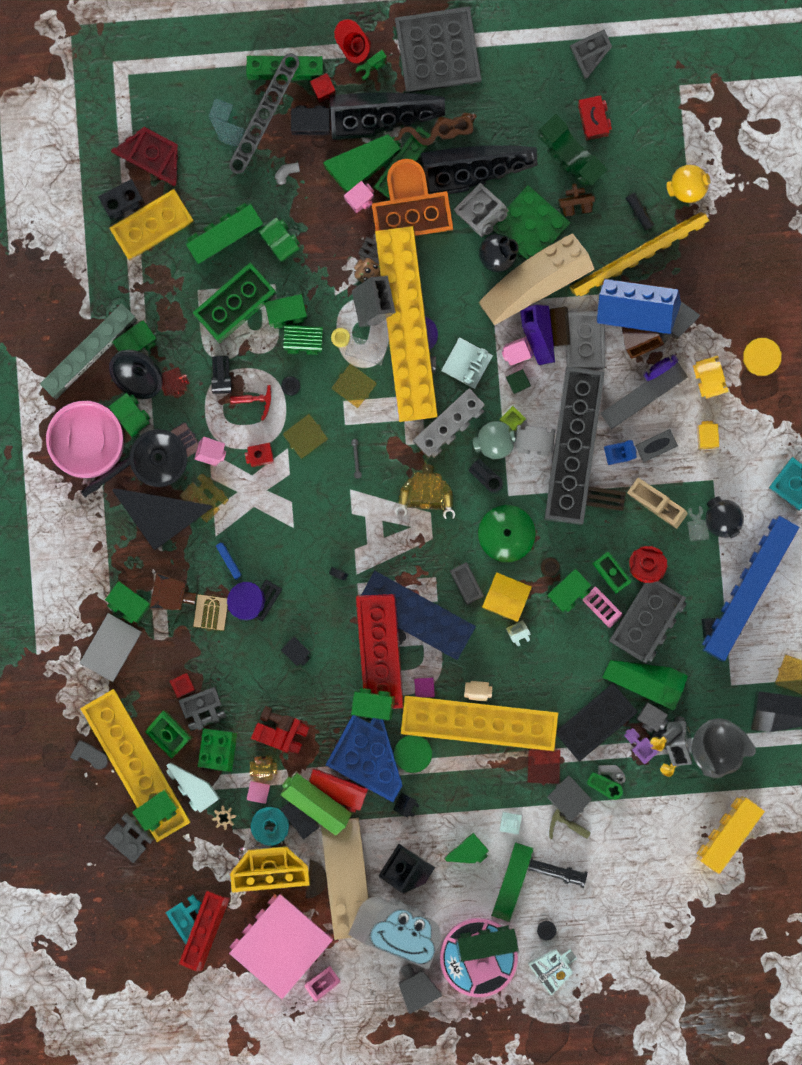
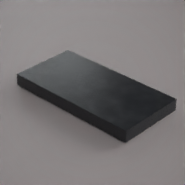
[556,683,638,762]

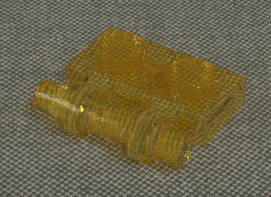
[179,473,229,523]

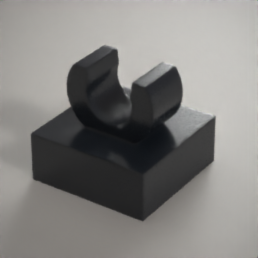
[393,793,419,818]

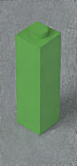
[281,773,352,836]

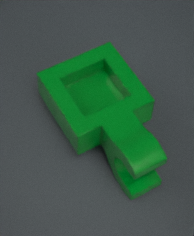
[356,50,387,81]

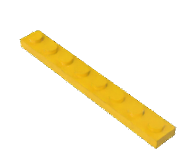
[569,212,709,296]

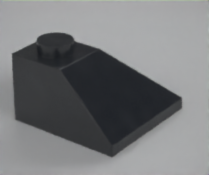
[378,843,435,894]

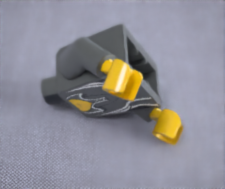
[650,717,692,777]

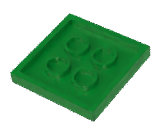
[493,185,571,260]

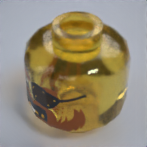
[250,756,277,782]

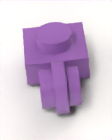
[624,728,659,765]

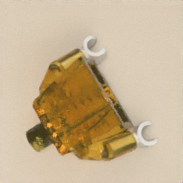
[395,464,455,519]

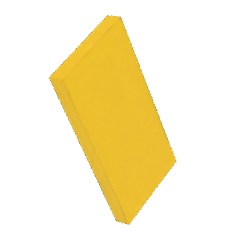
[109,189,194,261]

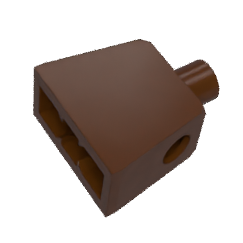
[622,327,665,359]

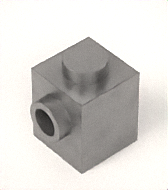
[637,703,668,733]

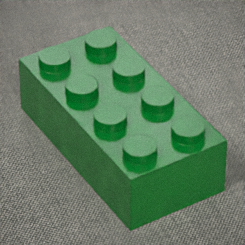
[192,263,276,344]

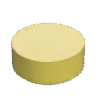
[331,328,350,348]

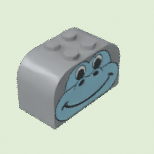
[348,897,441,969]

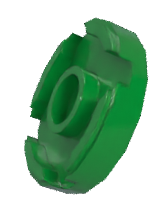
[394,735,432,773]

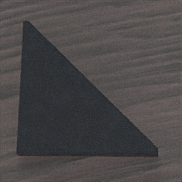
[112,488,214,550]

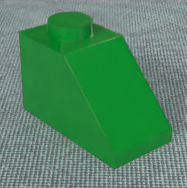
[444,832,489,864]

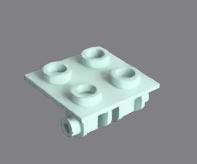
[441,337,493,389]

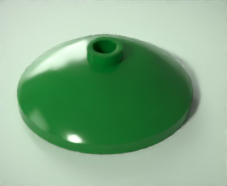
[478,505,536,562]

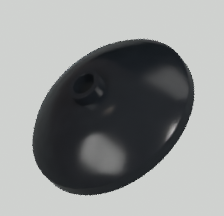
[109,350,163,399]
[130,429,187,487]

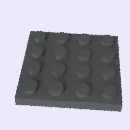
[395,6,481,93]

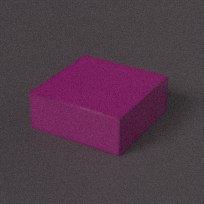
[414,677,435,698]

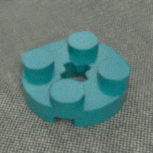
[251,807,290,846]

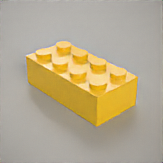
[696,796,765,875]

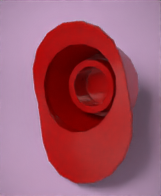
[334,19,371,63]

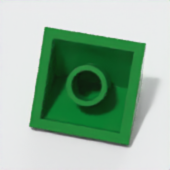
[145,711,193,759]

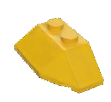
[230,846,310,892]

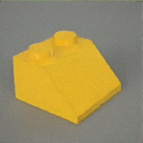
[482,572,532,622]

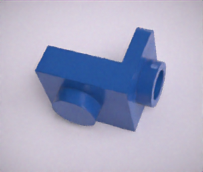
[604,440,637,465]

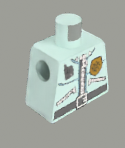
[528,949,577,995]

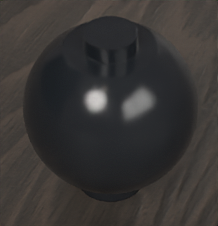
[479,234,519,272]
[705,496,744,538]

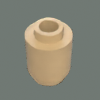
[464,681,492,702]

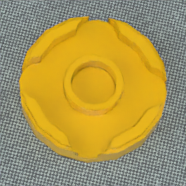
[743,338,781,376]

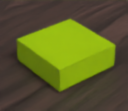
[499,406,526,431]

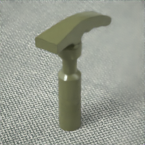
[549,809,591,839]

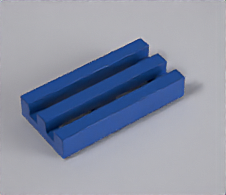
[216,543,242,579]

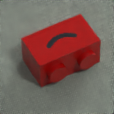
[578,95,612,141]

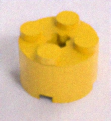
[693,355,728,399]

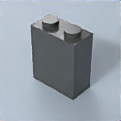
[352,276,396,327]

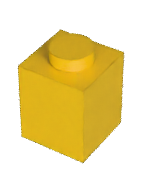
[697,421,719,450]

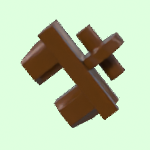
[558,183,595,216]

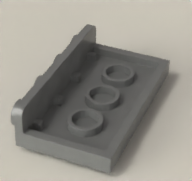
[609,581,687,663]

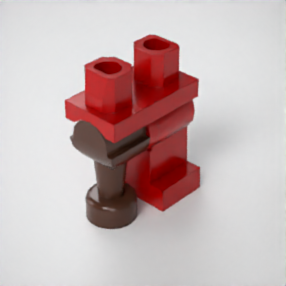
[251,706,310,754]

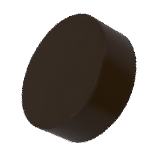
[540,557,560,577]

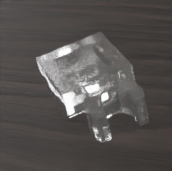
[687,507,709,542]

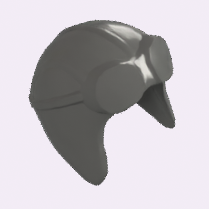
[692,718,756,778]

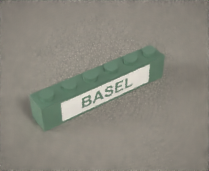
[40,303,137,400]

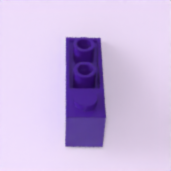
[520,305,555,365]

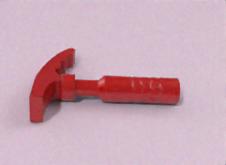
[230,385,271,421]

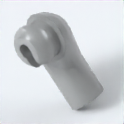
[275,162,300,185]
[598,765,626,784]

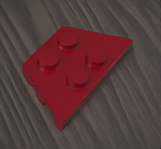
[111,127,178,187]

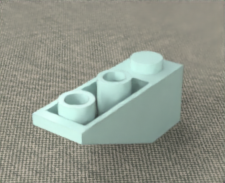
[166,763,220,813]

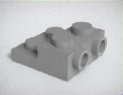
[454,183,509,237]

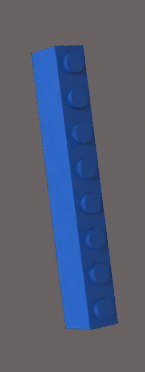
[702,516,800,662]

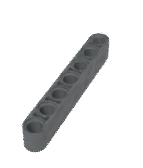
[229,53,300,174]

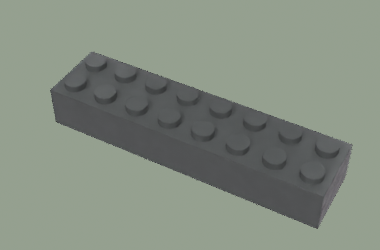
[544,366,605,525]

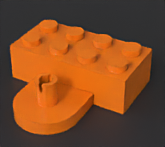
[371,159,453,236]

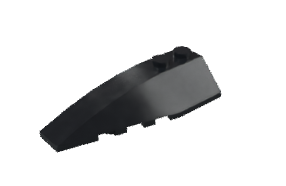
[329,92,445,140]
[420,145,538,194]

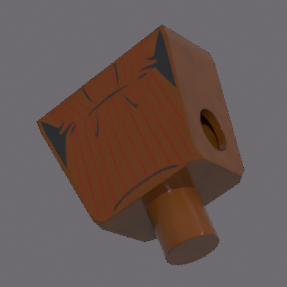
[149,573,197,610]

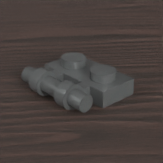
[179,687,227,731]
[104,813,155,863]

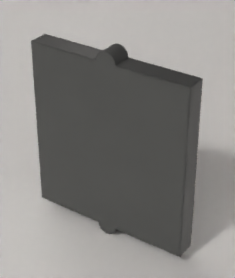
[547,775,592,822]

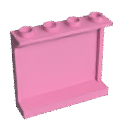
[229,893,333,999]

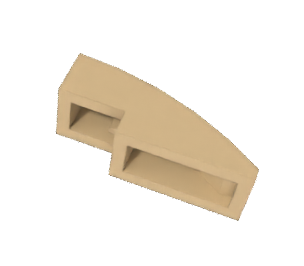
[627,478,688,529]

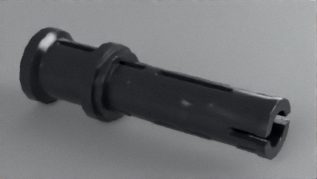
[528,859,588,889]

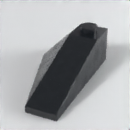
[751,691,802,732]

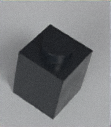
[281,637,311,666]

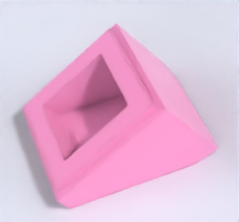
[247,781,270,804]

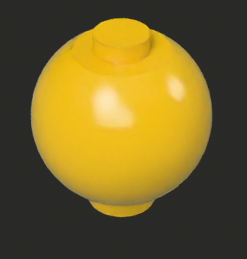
[667,165,711,203]

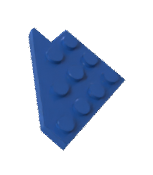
[326,715,403,802]

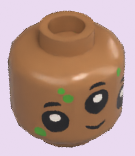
[354,258,381,283]

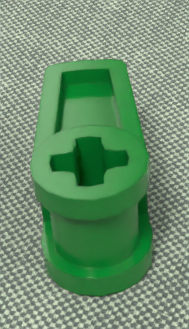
[587,773,623,800]

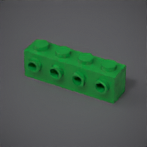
[185,203,263,264]

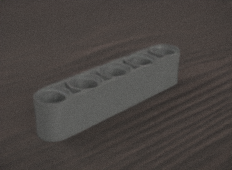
[600,362,688,429]

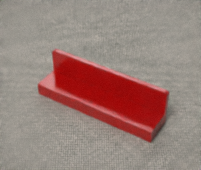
[179,891,230,971]

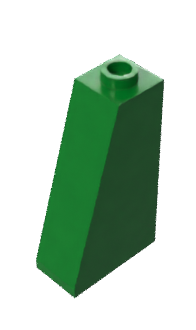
[323,134,401,193]

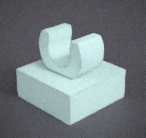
[506,620,530,646]
[499,812,522,835]

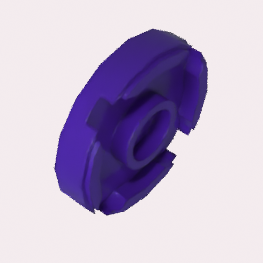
[643,354,679,381]
[227,582,265,620]

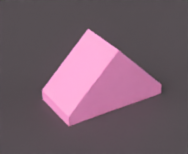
[304,966,341,1002]

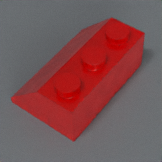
[309,768,368,813]

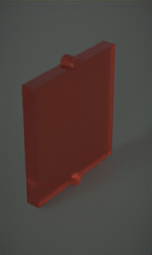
[527,749,560,785]

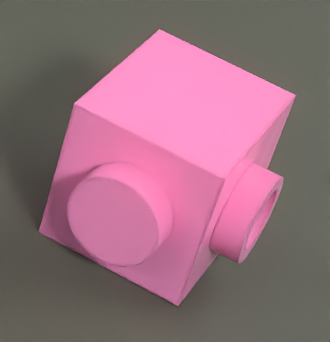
[344,181,374,213]
[502,337,533,366]
[194,437,226,466]

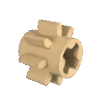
[212,806,237,830]

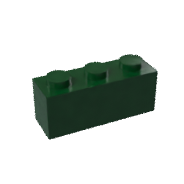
[455,925,519,962]

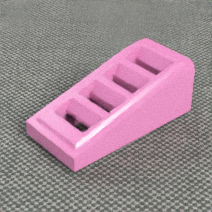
[582,586,623,628]

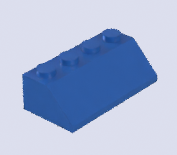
[597,279,681,334]

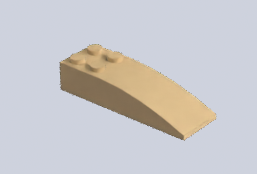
[479,233,595,325]
[321,818,369,940]

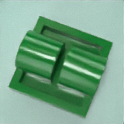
[198,728,237,772]

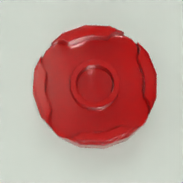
[629,546,667,583]

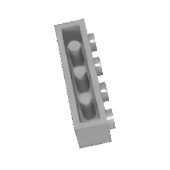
[413,388,485,459]

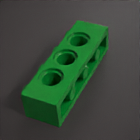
[246,56,324,80]

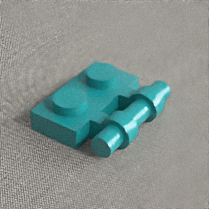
[166,894,202,944]

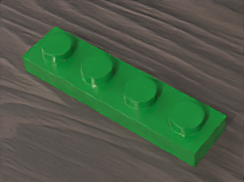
[374,126,430,199]

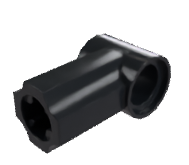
[211,356,232,394]
[468,458,503,494]

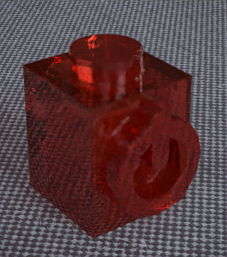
[162,367,190,398]

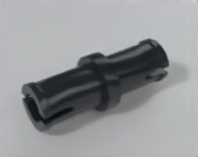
[625,192,655,231]

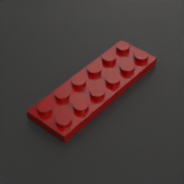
[356,594,404,709]

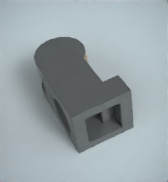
[70,740,109,769]

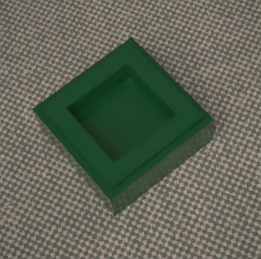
[506,369,531,395]

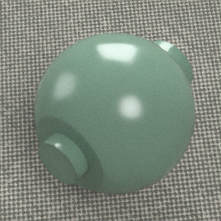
[473,421,516,459]

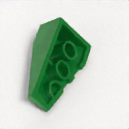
[602,660,688,711]

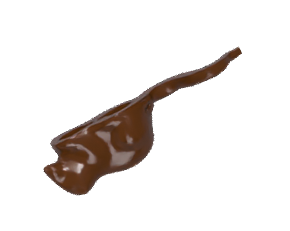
[394,112,477,145]

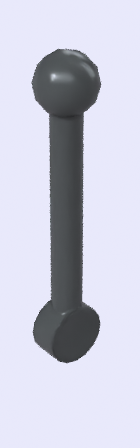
[351,439,362,479]

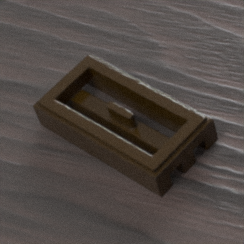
[586,486,626,511]

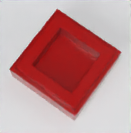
[170,673,195,698]

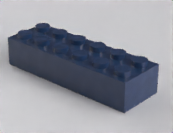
[361,570,476,660]

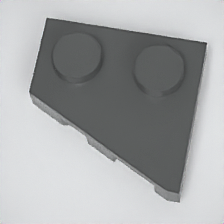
[569,29,612,79]

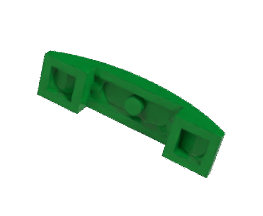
[491,842,534,922]

